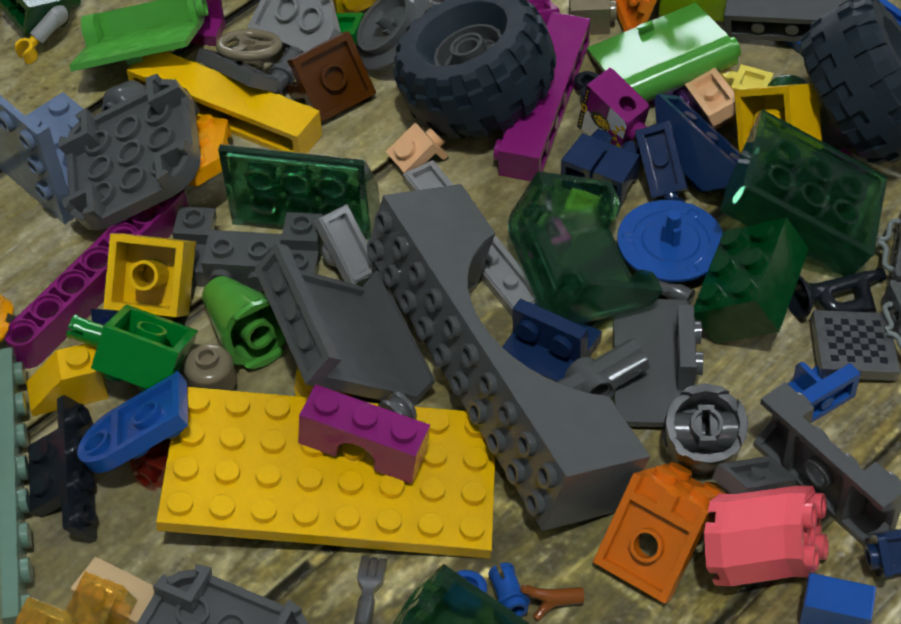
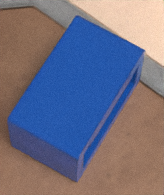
[799,573,876,624]

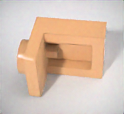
[386,122,449,173]

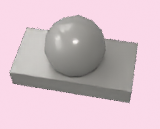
[313,205,379,284]

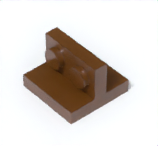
[287,31,376,122]

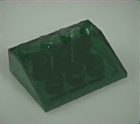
[720,109,888,276]
[218,144,380,240]

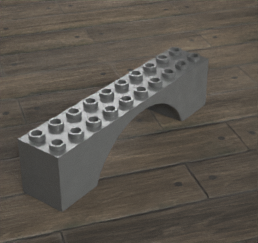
[367,184,650,531]

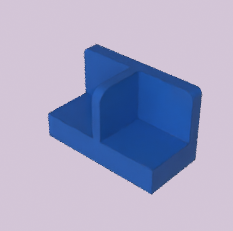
[787,362,861,423]

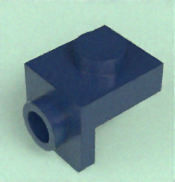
[865,528,901,578]

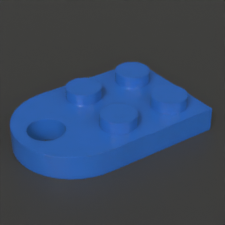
[77,371,188,473]

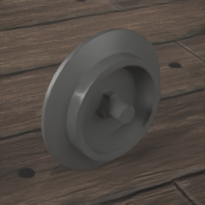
[356,0,431,71]

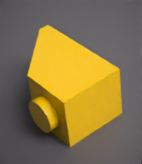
[26,344,109,416]

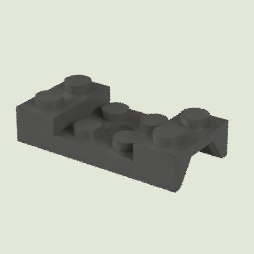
[753,382,901,547]

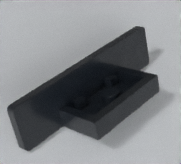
[28,395,97,543]

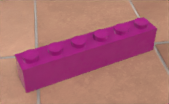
[493,12,591,183]

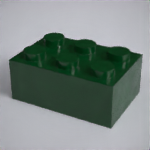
[694,217,809,344]

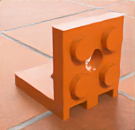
[593,462,726,604]

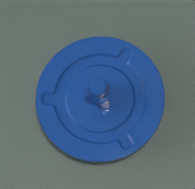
[617,200,723,282]

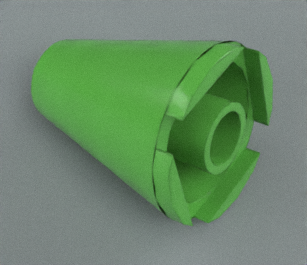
[202,276,286,369]

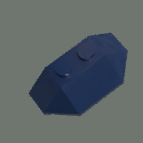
[654,94,770,193]

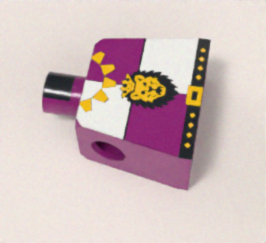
[577,67,650,147]

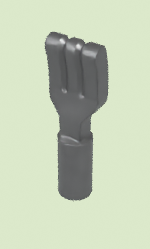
[354,556,387,624]

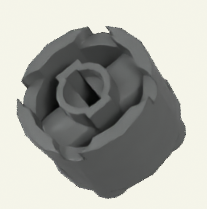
[661,383,748,475]

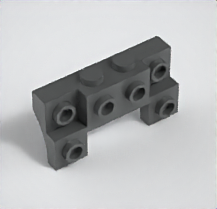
[172,206,323,291]

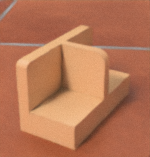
[685,68,736,129]

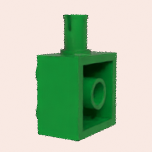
[66,304,198,392]

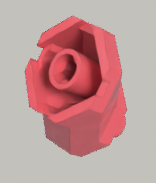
[704,486,829,586]

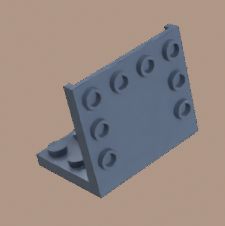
[0,92,83,225]

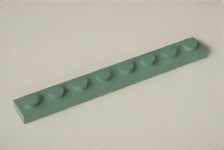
[0,347,34,624]

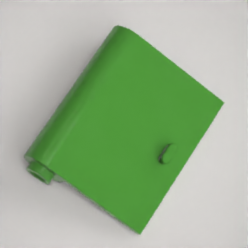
[69,0,208,72]
[587,2,741,102]

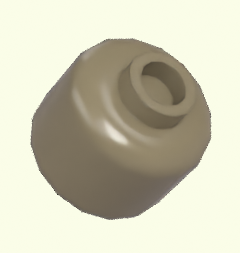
[183,344,237,391]

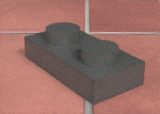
[712,456,798,494]

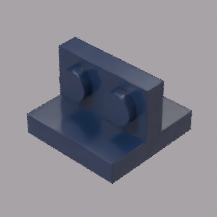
[502,298,602,382]

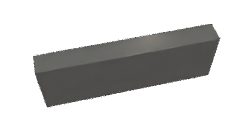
[196,48,280,93]

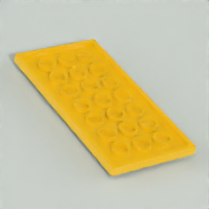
[156,387,495,559]

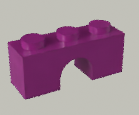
[298,384,430,484]

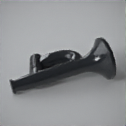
[788,267,886,318]

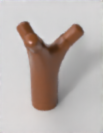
[520,585,584,621]

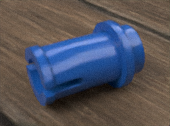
[488,562,530,620]

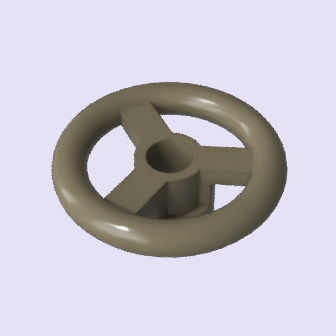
[216,29,282,69]

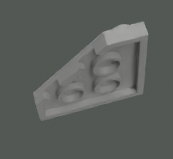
[247,0,341,52]

